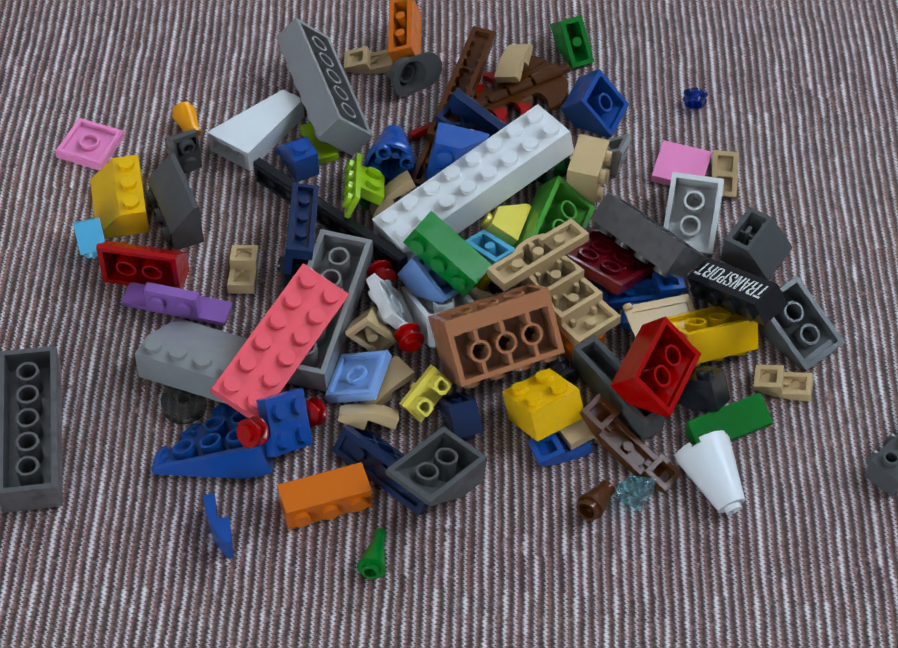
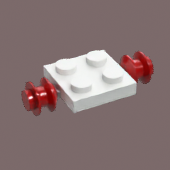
[366,260,425,352]

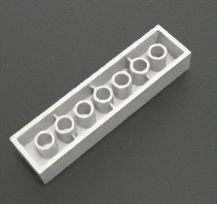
[372,104,574,262]

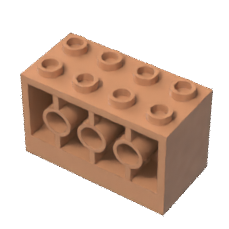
[428,283,565,389]

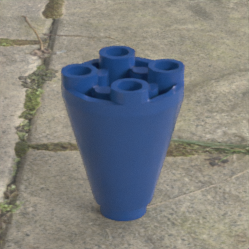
[365,124,416,186]

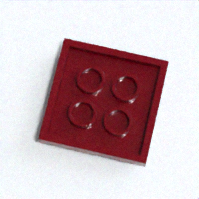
[565,227,655,295]

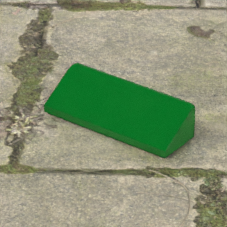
[685,393,773,446]

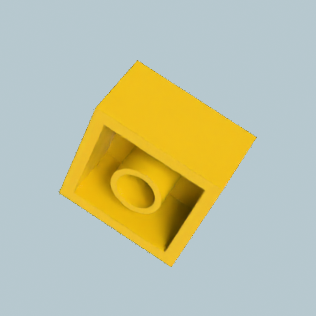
[502,368,583,442]

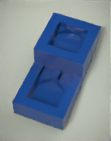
[527,433,593,466]
[203,493,234,559]

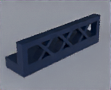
[434,88,507,138]
[283,182,319,275]
[332,426,428,515]

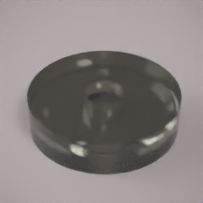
[161,386,207,425]

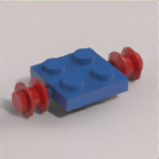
[237,388,327,457]

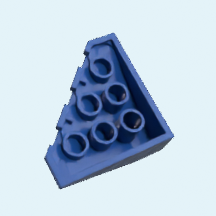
[151,403,275,479]

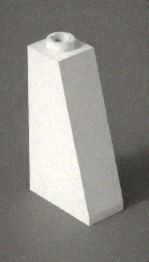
[208,90,304,171]

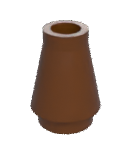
[576,480,615,521]

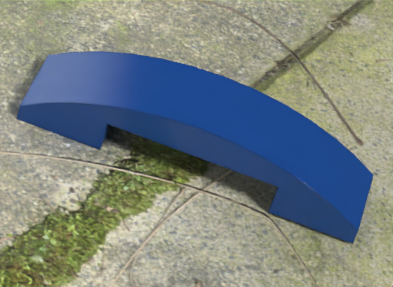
[589,271,686,309]

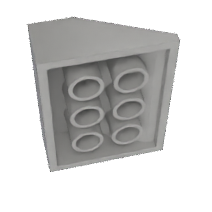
[134,318,248,404]

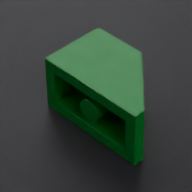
[550,15,594,69]

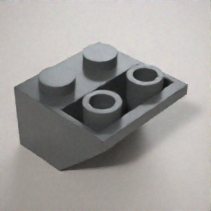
[720,207,792,280]

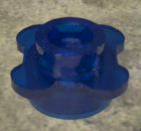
[683,88,708,109]

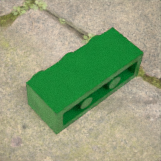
[403,211,492,297]

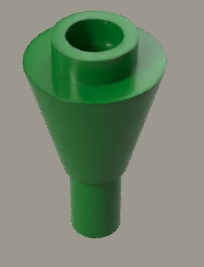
[357,528,387,579]

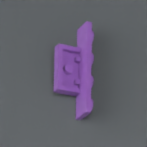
[121,282,232,326]

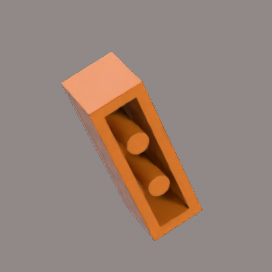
[388,0,421,63]
[277,462,373,529]

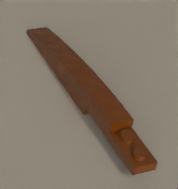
[402,26,496,198]

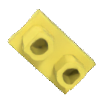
[399,365,453,422]

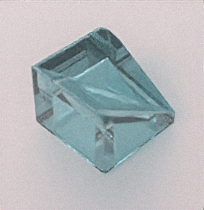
[615,475,656,511]

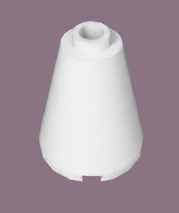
[675,430,745,515]

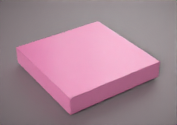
[55,118,125,170]
[651,140,712,186]

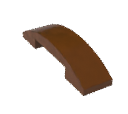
[580,393,683,493]

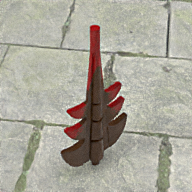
[408,56,571,141]

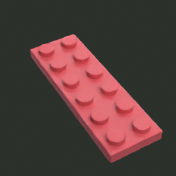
[210,263,349,418]

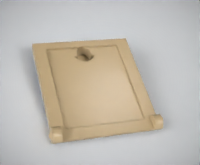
[622,294,695,337]

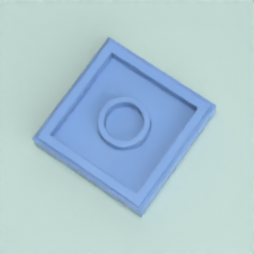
[324,350,392,404]

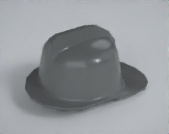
[387,52,442,97]

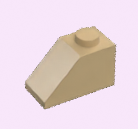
[345,306,398,351]

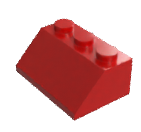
[96,241,190,289]
[610,317,701,417]

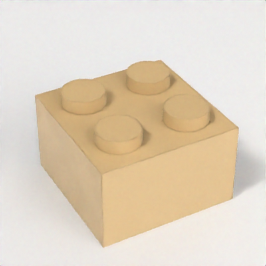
[566,134,613,210]

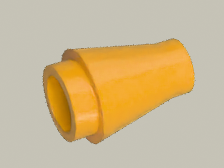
[172,102,201,137]

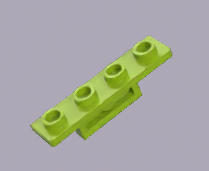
[342,152,385,219]

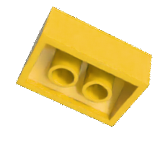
[90,155,150,239]
[666,306,758,367]

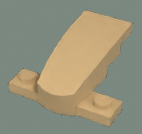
[487,218,621,347]

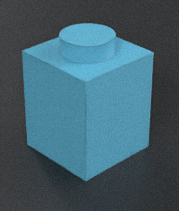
[73,217,105,258]

